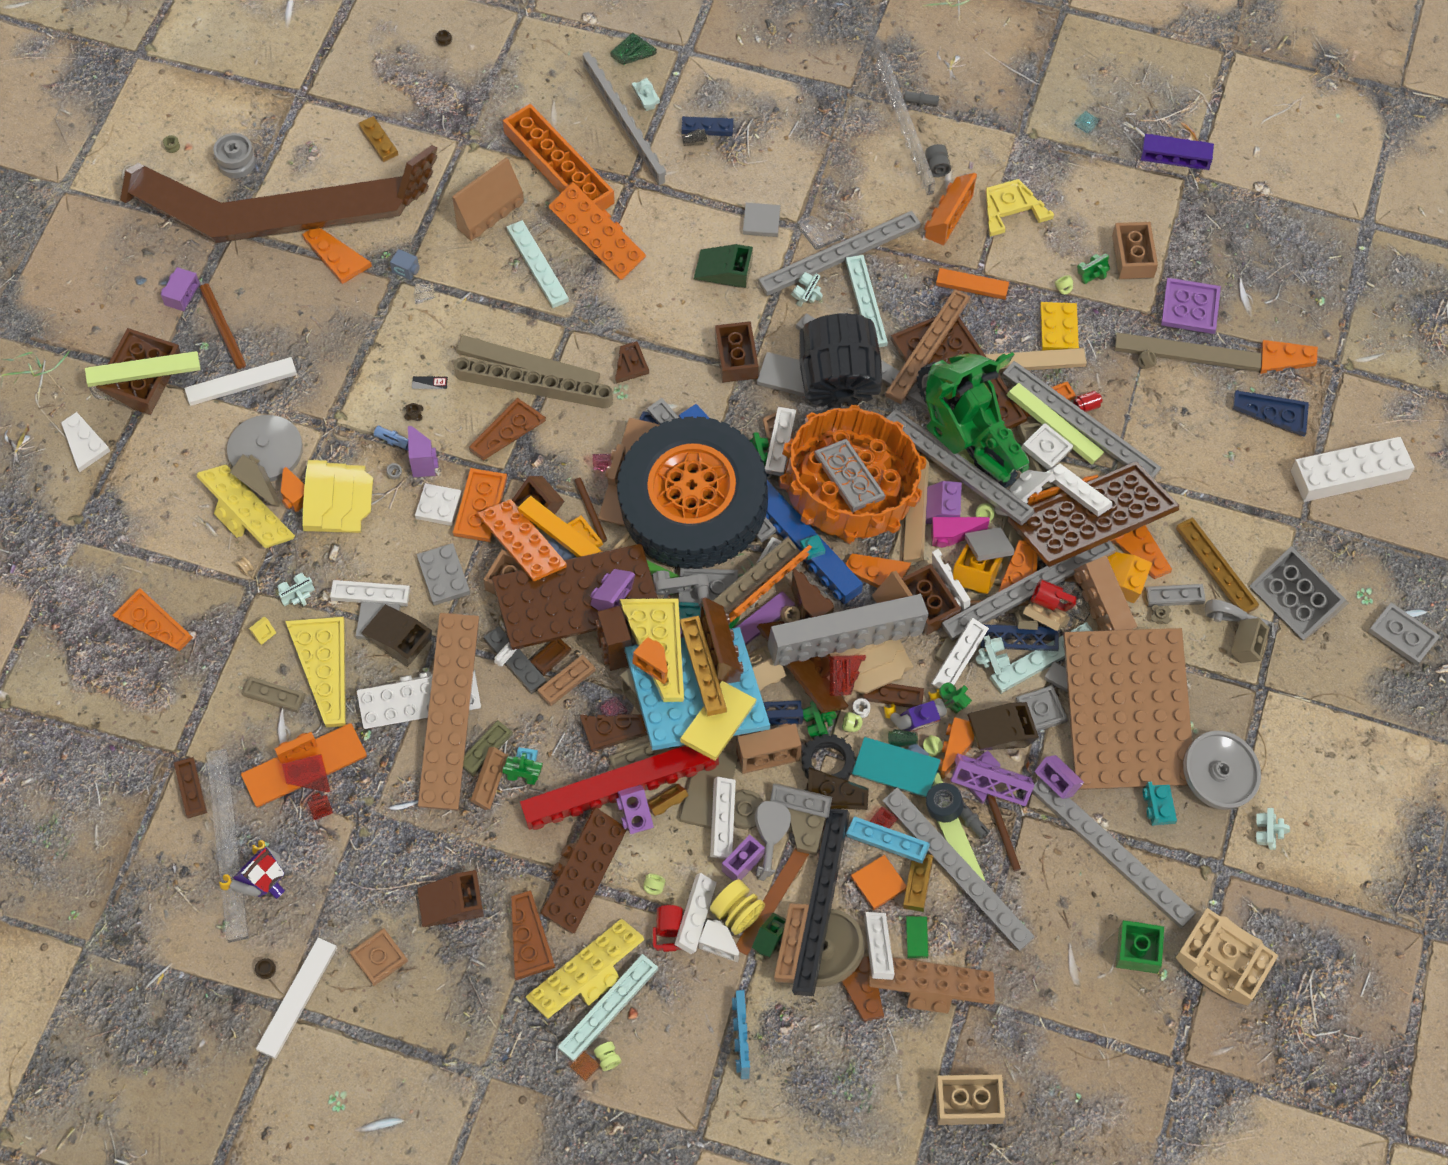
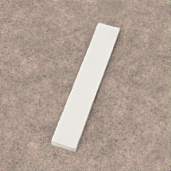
[185,357,297,406]
[256,938,337,1059]

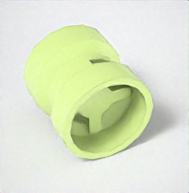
[594,1042,622,1071]

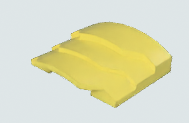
[302,460,373,533]

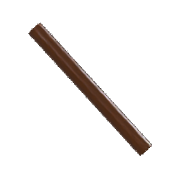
[574,478,607,543]
[987,795,1021,872]

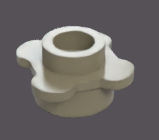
[1151,605,1171,624]

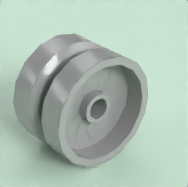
[213,133,256,179]

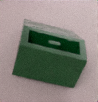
[694,244,753,288]

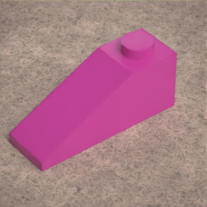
[931,517,990,548]

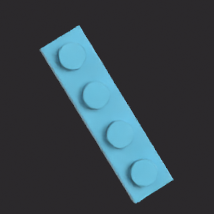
[846,816,930,863]

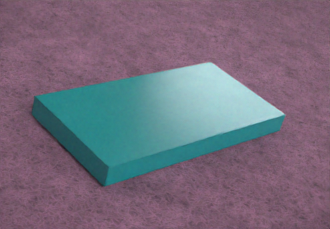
[852,737,941,798]

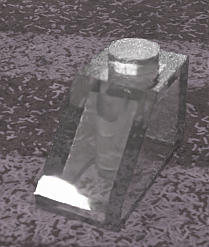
[1056,581,1091,622]

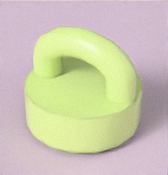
[1055,275,1073,295]
[976,503,995,522]
[842,712,863,732]
[923,735,943,757]
[643,874,666,895]

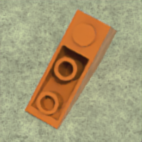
[938,717,974,779]

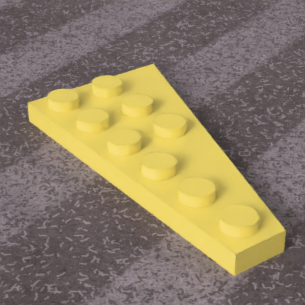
[619,599,684,702]
[285,617,346,728]

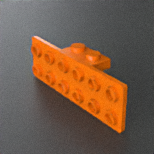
[549,182,646,280]
[478,499,567,581]
[729,544,812,623]
[241,723,367,808]

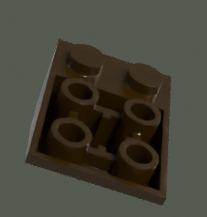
[361,604,432,667]
[967,702,1039,751]

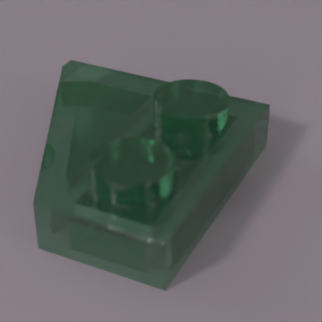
[610,33,657,65]

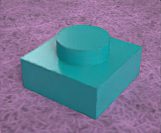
[800,535,826,560]

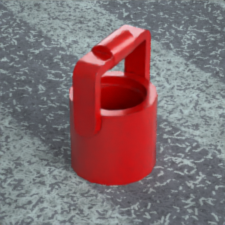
[1031,579,1077,612]
[653,905,683,952]

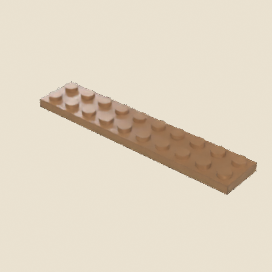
[418,613,479,811]

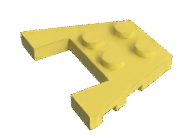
[986,179,1054,237]

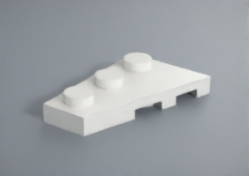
[61,412,110,473]
[994,470,1056,516]
[932,549,970,611]

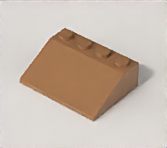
[452,157,524,241]

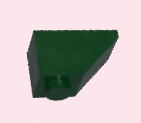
[751,913,786,958]

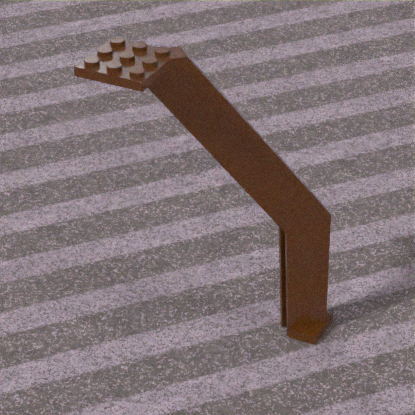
[120,145,438,243]

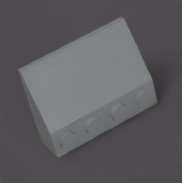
[1250,546,1349,640]

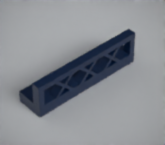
[980,624,1059,651]
[763,700,803,726]

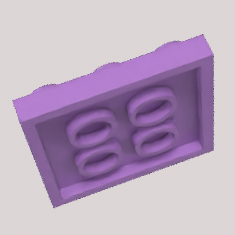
[1161,278,1221,334]

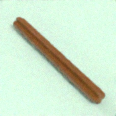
[200,283,246,369]

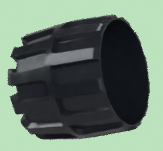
[799,313,882,408]

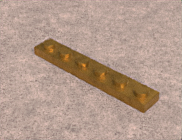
[1176,517,1259,614]
[680,616,727,716]

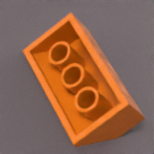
[924,173,977,246]

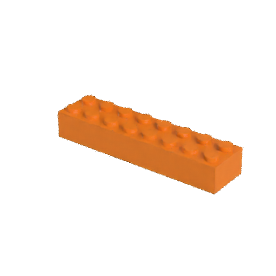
[503,103,615,210]

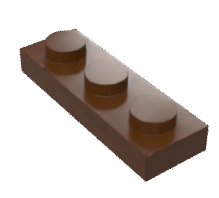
[863,683,924,708]
[174,757,208,819]

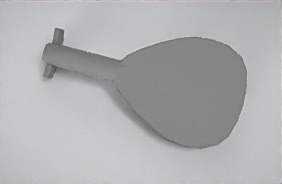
[1205,599,1275,640]
[755,801,791,881]

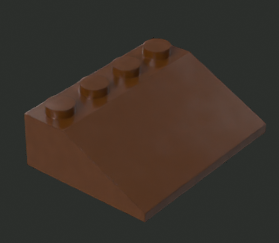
[96,328,181,415]

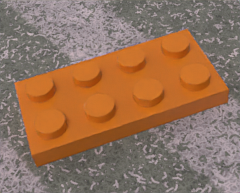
[453,468,507,542]

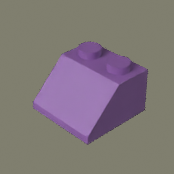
[408,426,439,477]
[926,481,962,524]
[590,569,635,611]

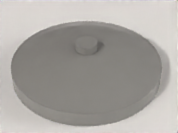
[227,415,303,481]
[1183,731,1261,810]

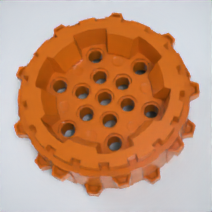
[778,405,927,542]

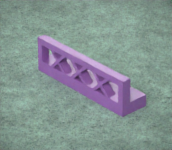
[950,753,1035,806]

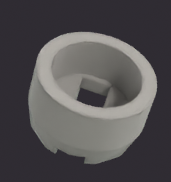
[386,463,402,480]

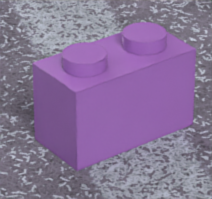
[161,267,200,311]
[1034,755,1084,799]
[722,835,765,881]

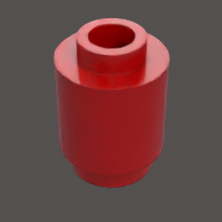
[1074,390,1103,413]

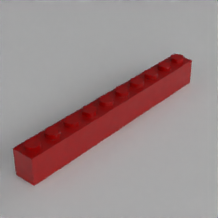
[520,745,719,830]

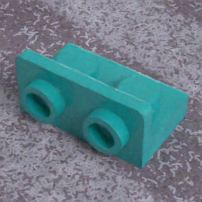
[1143,781,1177,826]

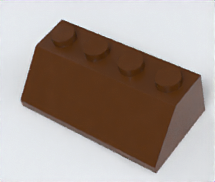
[699,598,744,684]

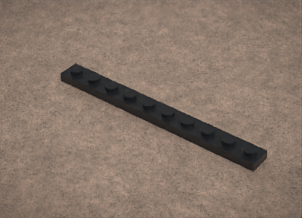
[792,809,850,996]

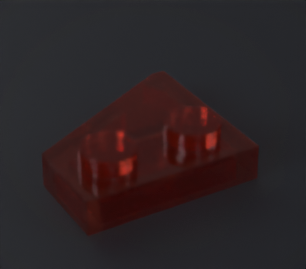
[829,655,866,696]
[282,754,331,793]

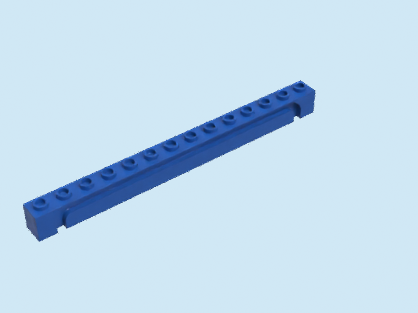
[679,404,863,605]

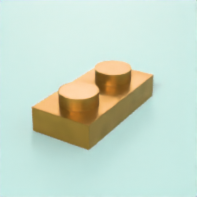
[647,784,689,816]

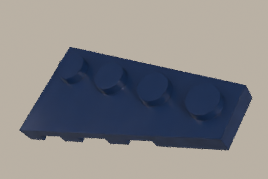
[1233,390,1309,437]

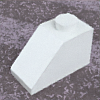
[699,920,739,963]

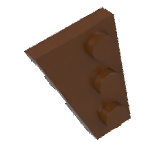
[580,714,648,752]

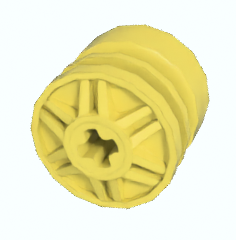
[710,879,765,935]

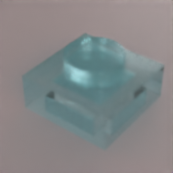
[1074,111,1099,134]

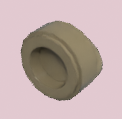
[1138,349,1157,369]

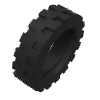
[802,734,855,781]

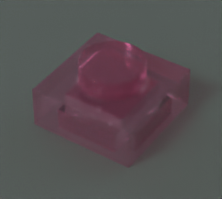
[593,454,612,471]

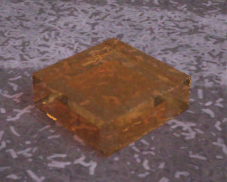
[570,1051,600,1082]

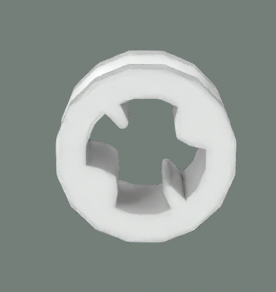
[852,698,871,718]

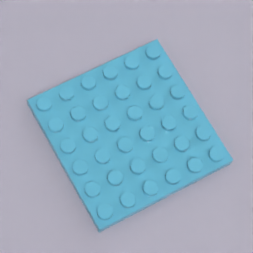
[625,627,770,751]

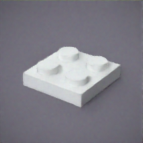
[1021,423,1073,470]
[415,483,462,526]

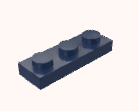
[681,116,734,136]

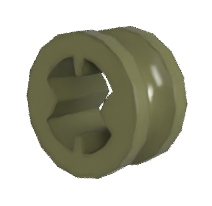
[163,135,180,153]

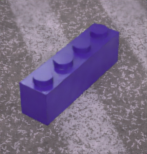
[1140,134,1214,170]

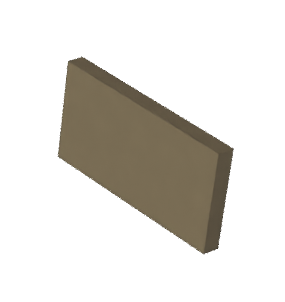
[680,752,738,829]

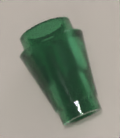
[888,729,918,747]

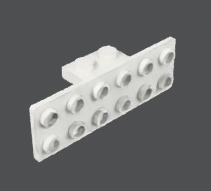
[357,670,481,729]

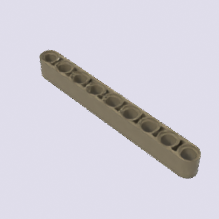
[454,357,613,408]

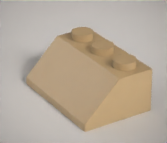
[748,646,786,691]

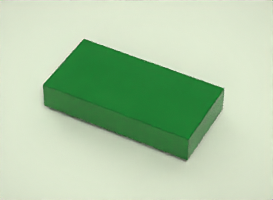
[906,916,928,959]

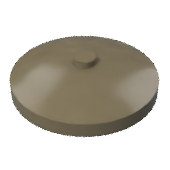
[816,909,865,987]

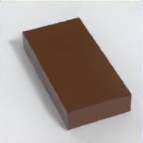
[530,639,572,676]

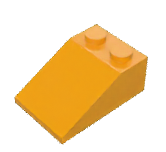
[953,544,1003,594]
[1107,552,1152,603]

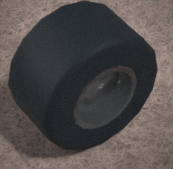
[926,783,963,823]

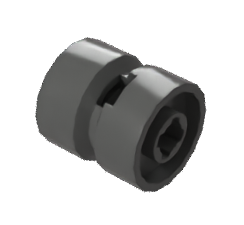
[925,144,951,177]

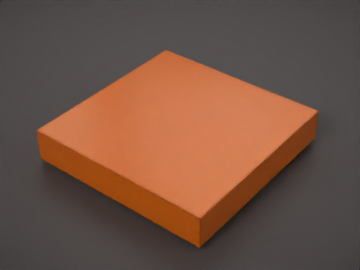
[851,855,907,911]

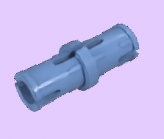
[374,425,409,450]

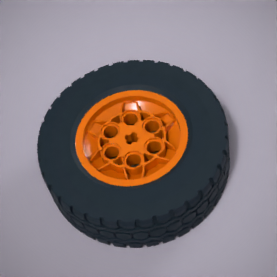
[617,416,768,569]

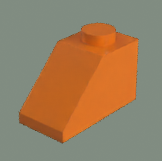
[281,467,305,513]
[632,637,668,684]

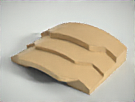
[830,640,914,698]
[1176,908,1278,1006]

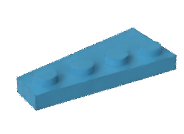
[732,990,750,1079]

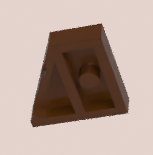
[615,341,649,384]

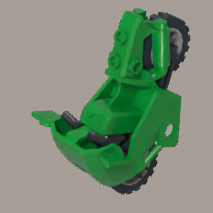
[917,352,1029,488]

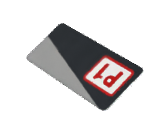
[412,376,448,389]

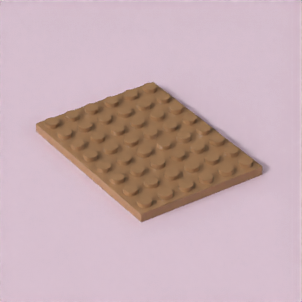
[1063,628,1192,790]

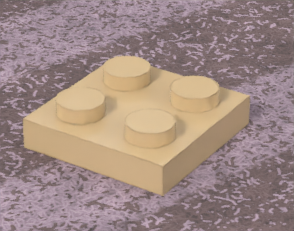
[1023,603,1071,631]

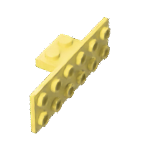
[197,465,295,548]
[526,919,644,1019]

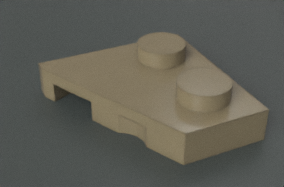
[788,808,826,855]

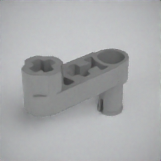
[652,570,710,606]

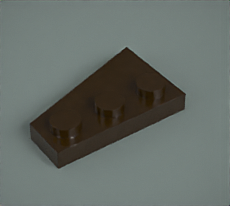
[808,767,869,810]

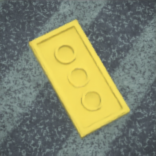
[680,681,757,761]

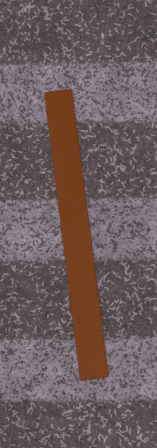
[736,826,825,956]

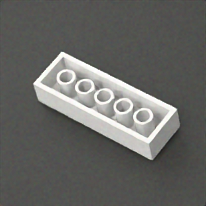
[1291,437,1415,502]

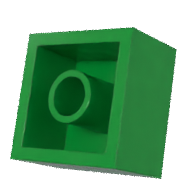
[1116,920,1165,974]

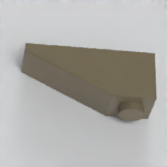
[230,454,281,507]

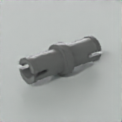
[904,91,939,106]
[960,801,990,839]

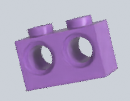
[616,785,654,834]

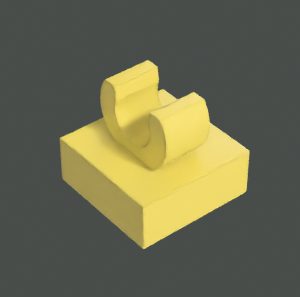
[249,617,276,645]

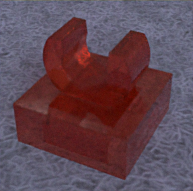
[307,793,333,820]
[870,807,898,829]

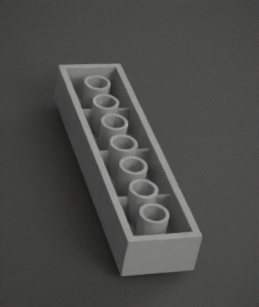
[767,594,928,666]

